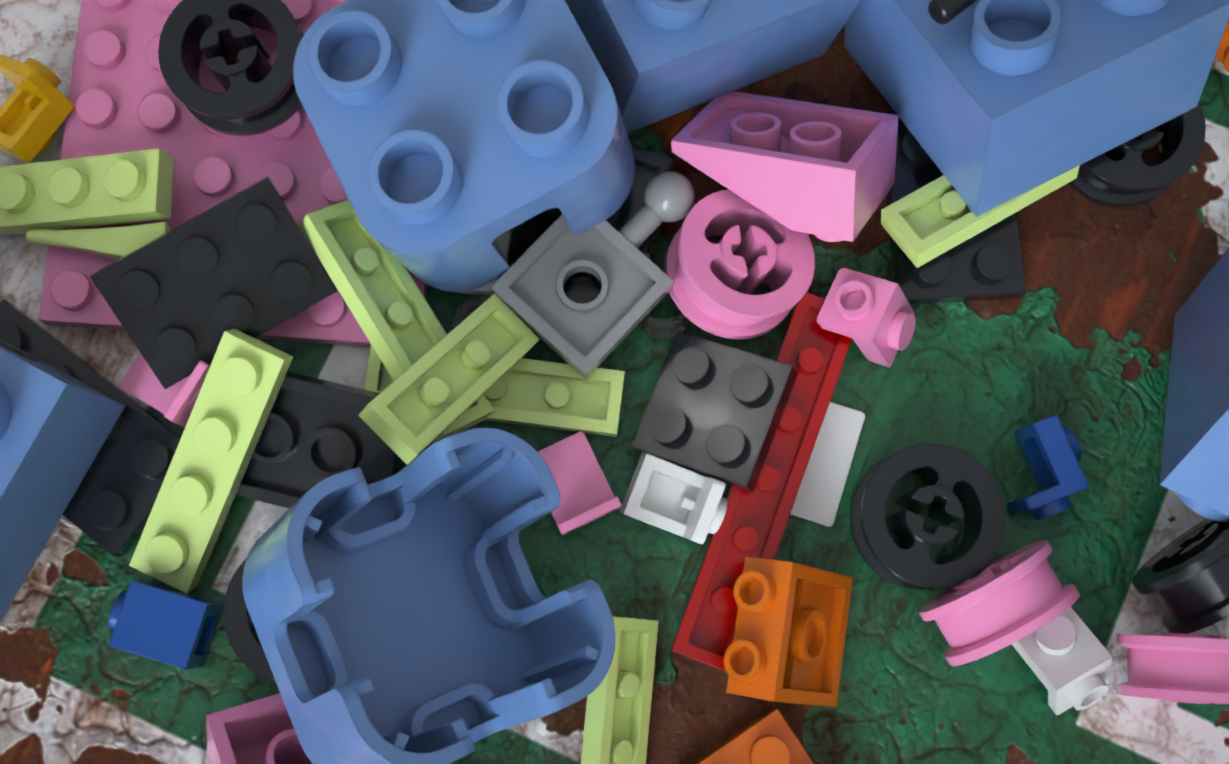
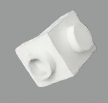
[619,453,728,544]
[1012,607,1113,715]

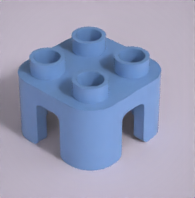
[293,0,635,292]
[242,428,615,764]

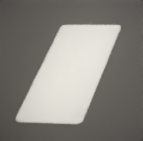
[790,402,865,527]

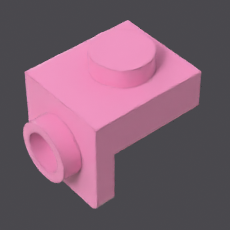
[817,268,916,368]

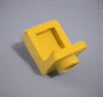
[0,55,75,164]

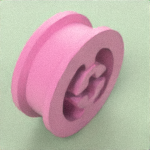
[664,189,815,340]
[918,540,1080,666]
[1117,633,1229,705]

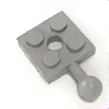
[490,171,695,379]

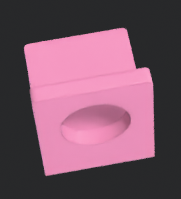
[119,353,210,428]
[538,431,622,536]

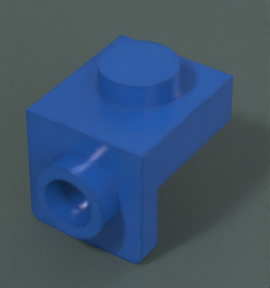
[1007,415,1089,520]

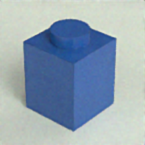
[108,581,224,669]

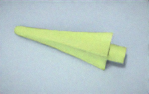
[26,222,171,259]

